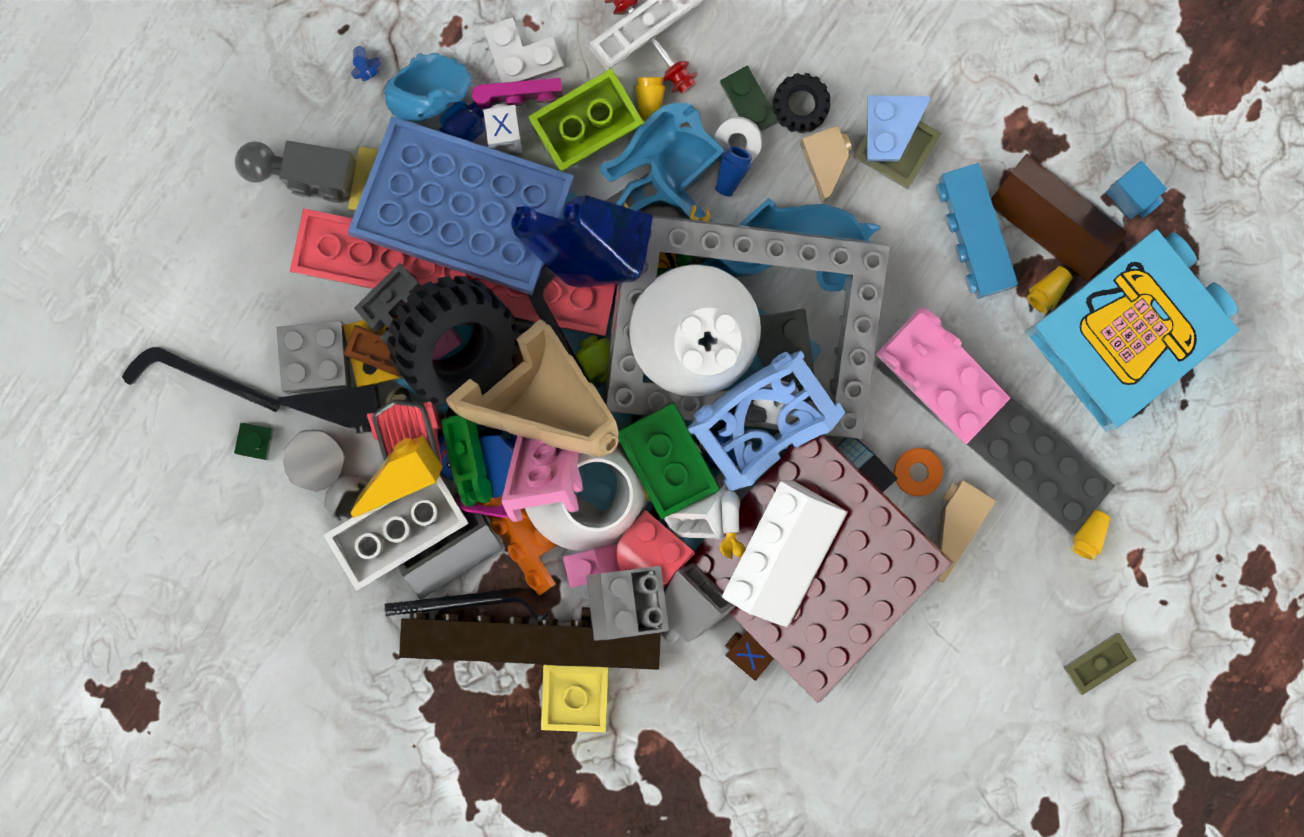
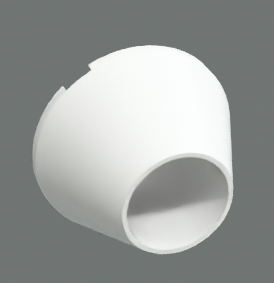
[525,442,649,551]

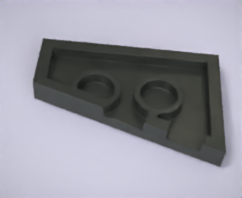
[757,309,815,402]

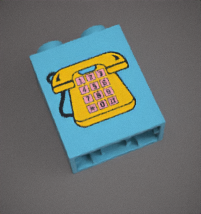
[1025,229,1240,432]

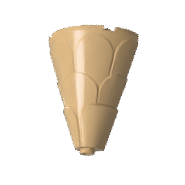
[446,319,619,457]

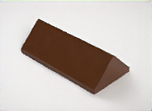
[991,154,1127,282]

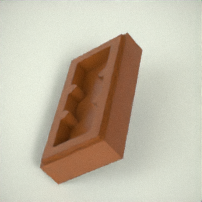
[343,325,402,378]

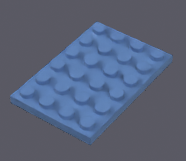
[348,116,574,295]

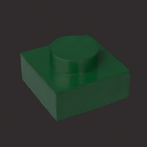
[234,422,274,460]

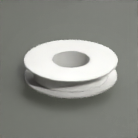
[714,117,763,162]

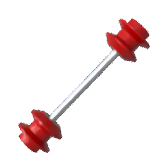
[604,0,698,94]

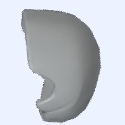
[324,475,368,521]

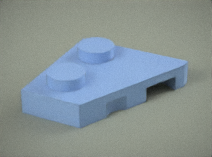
[867,95,930,162]

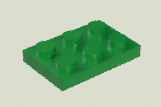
[618,401,720,519]

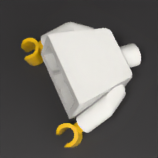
[664,471,746,559]

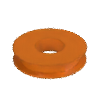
[894,448,943,496]

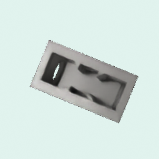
[661,563,735,643]

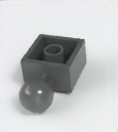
[235,140,357,203]

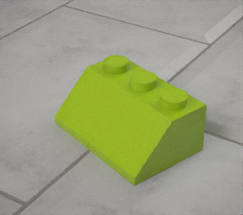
[528,68,644,172]

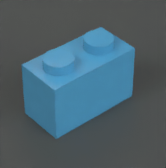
[1105,161,1167,220]

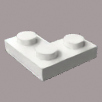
[483,17,564,83]

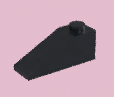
[278,385,381,434]

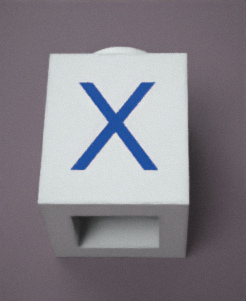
[484,104,523,155]

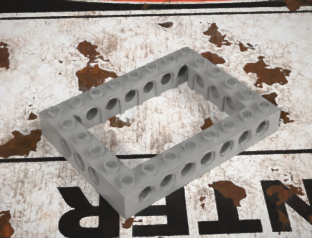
[603,212,890,439]

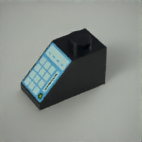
[836,437,898,492]

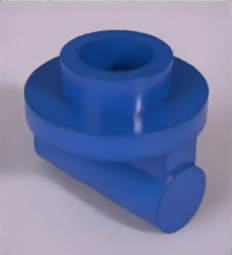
[351,46,381,81]

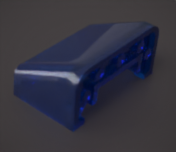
[511,195,653,288]

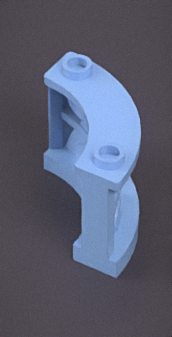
[687,351,846,491]

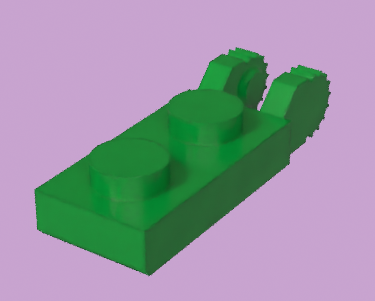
[441,415,493,507]

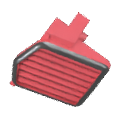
[367,400,444,464]

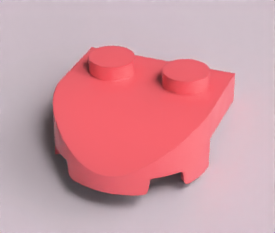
[616,510,695,588]

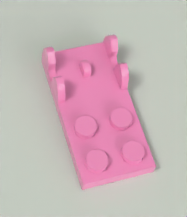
[876,307,1010,445]
[501,436,583,522]

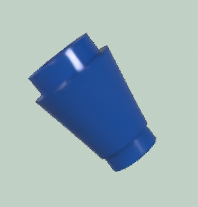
[715,146,752,196]

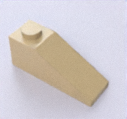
[937,480,996,583]

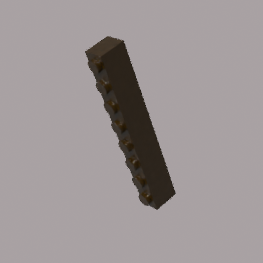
[399,612,661,670]

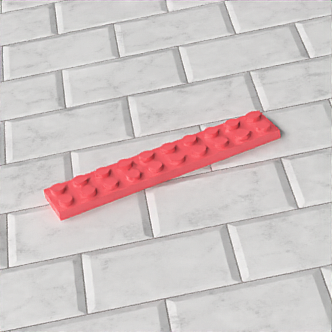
[290,208,618,337]

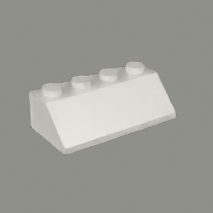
[323,474,469,591]
[721,480,848,627]

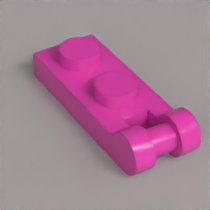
[472,78,563,110]

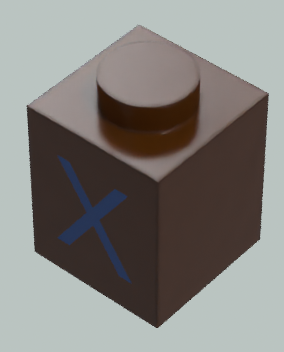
[724,630,774,681]

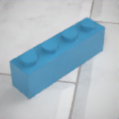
[936,163,1018,299]

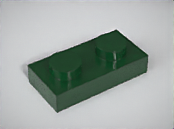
[719,65,779,132]

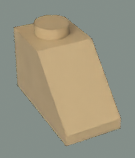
[800,126,852,203]

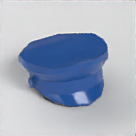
[479,434,516,498]

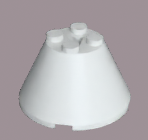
[629,265,761,396]

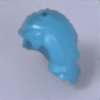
[384,53,472,123]

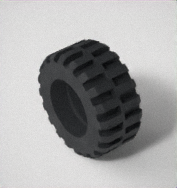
[387,276,519,407]

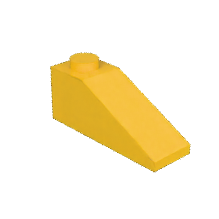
[350,435,443,518]

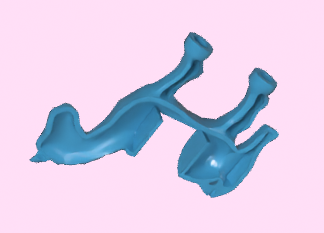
[589,103,881,292]

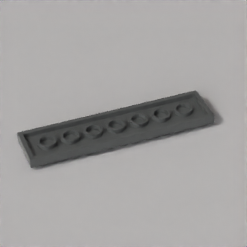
[876,361,1115,535]

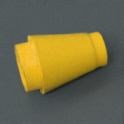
[634,77,666,122]
[1027,266,1073,314]
[1071,510,1111,560]

